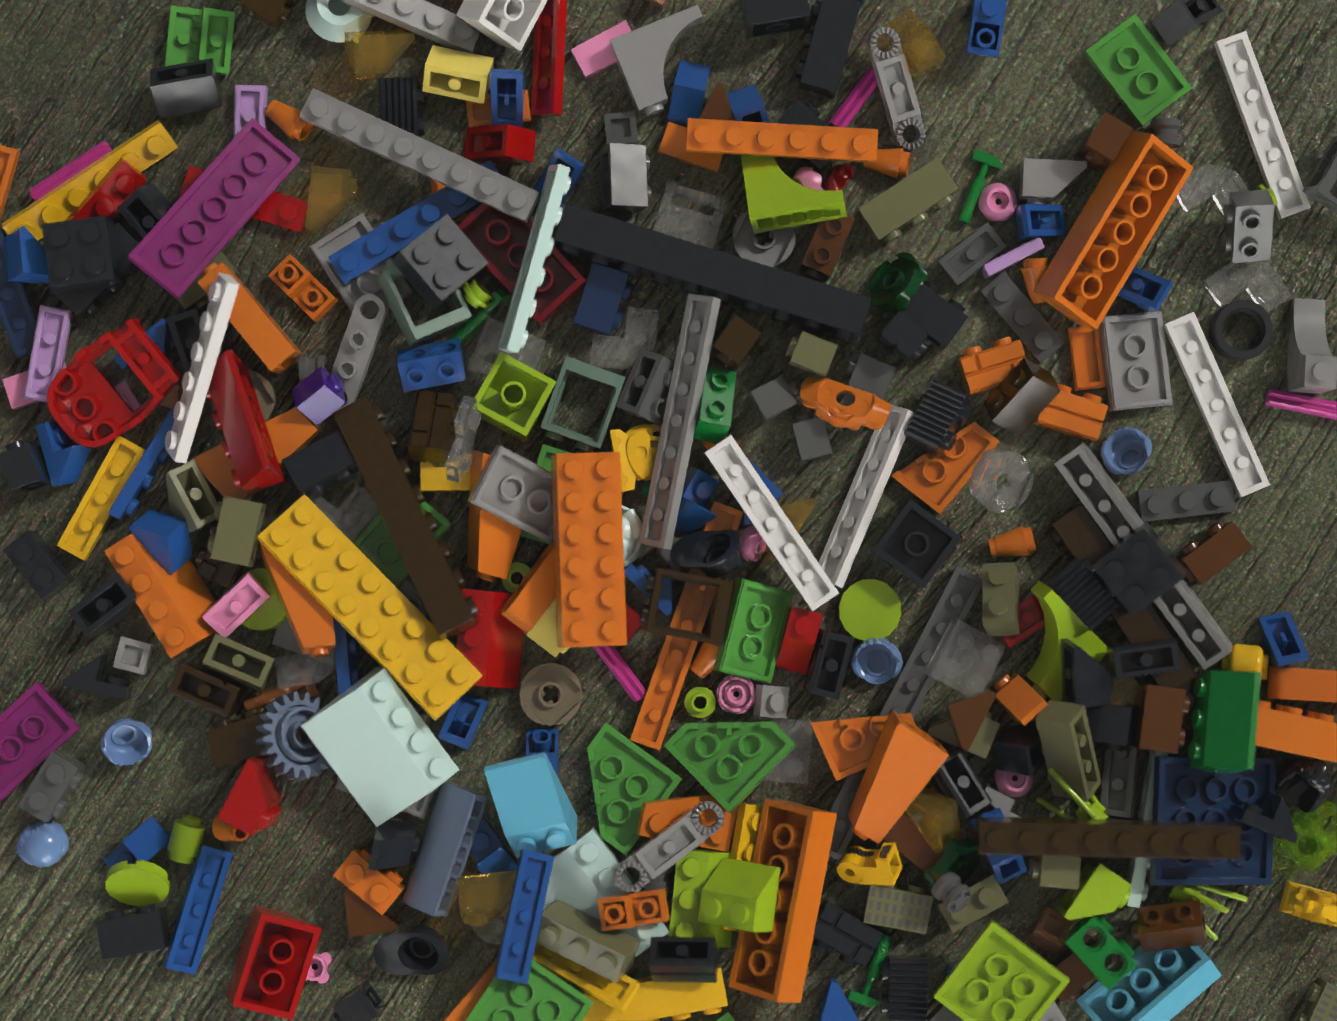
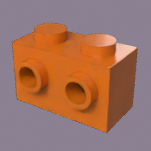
[333,847,406,916]

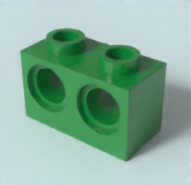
[693,366,737,444]
[1061,915,1138,990]

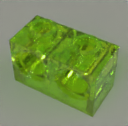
[1279,801,1337,874]

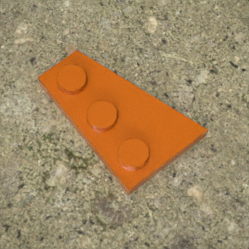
[891,422,1000,516]
[810,713,916,781]
[636,793,739,852]

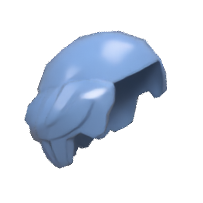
[1100,427,1152,475]
[850,637,903,684]
[100,718,152,767]
[16,820,69,868]

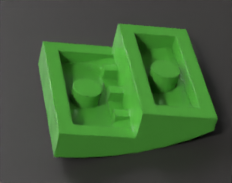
[164,5,235,75]

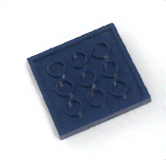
[1150,756,1276,885]

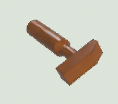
[243,667,320,712]

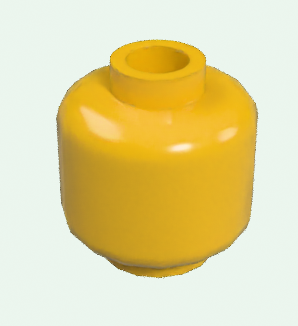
[1222,643,1269,683]

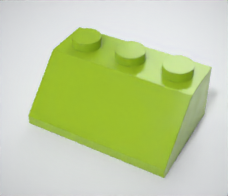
[668,848,732,948]

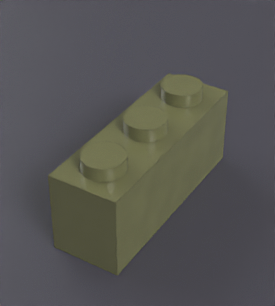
[856,157,958,244]
[1036,700,1101,801]
[536,899,640,983]

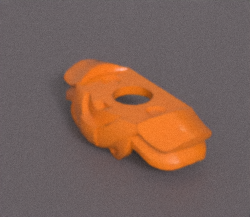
[800,377,891,430]

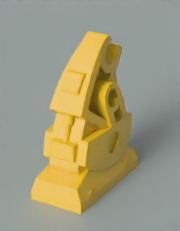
[609,423,694,493]
[1279,880,1337,927]

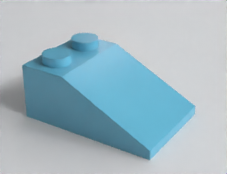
[484,752,577,858]

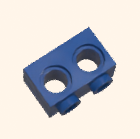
[397,338,466,392]

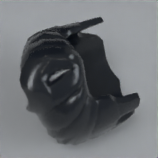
[1275,756,1335,813]

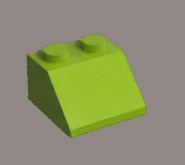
[470,351,557,443]
[1054,857,1132,920]
[698,858,781,932]

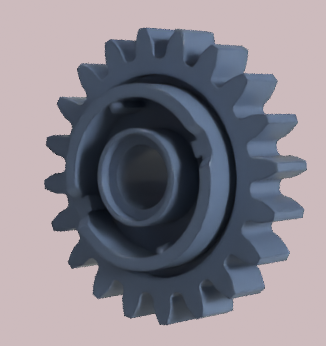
[256,691,331,780]

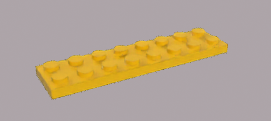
[257,494,483,721]

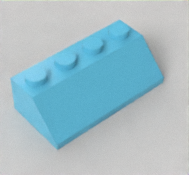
[1076,945,1222,1021]

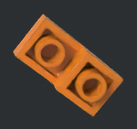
[268,254,338,323]
[597,888,670,931]

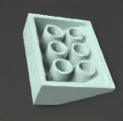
[300,667,459,827]
[542,826,669,957]

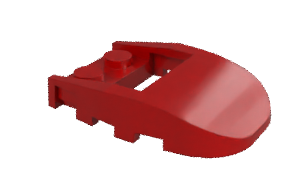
[47,319,183,447]

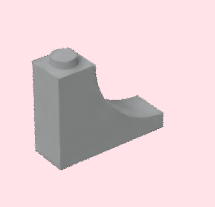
[610,5,702,116]
[1286,298,1337,395]

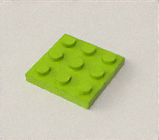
[933,919,1070,1021]

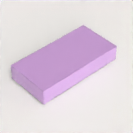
[980,237,1045,280]

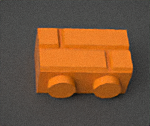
[957,336,1026,396]
[1033,383,1108,443]

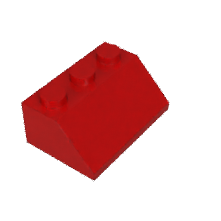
[456,588,524,689]
[217,755,282,836]
[226,905,322,1020]

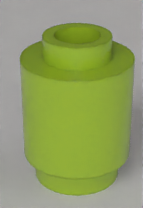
[167,815,206,864]

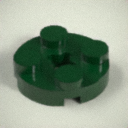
[867,252,928,313]
[924,838,980,889]

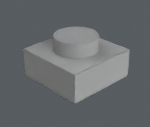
[113,636,154,675]
[753,684,789,719]

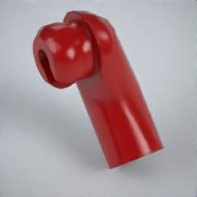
[824,163,854,205]

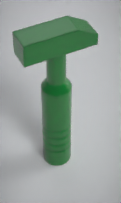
[957,149,1002,225]
[450,288,511,345]
[847,933,892,1007]

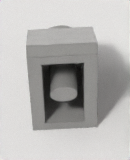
[1018,158,1087,205]

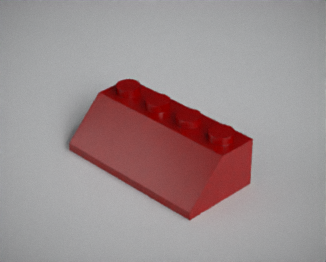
[206,349,285,494]

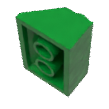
[1188,670,1261,774]

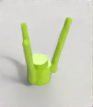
[1036,768,1108,819]
[1168,885,1248,941]

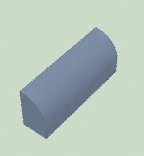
[402,780,489,917]

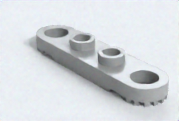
[866,27,926,150]
[331,294,388,411]
[614,801,724,893]

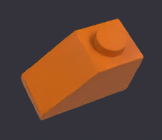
[993,674,1048,726]

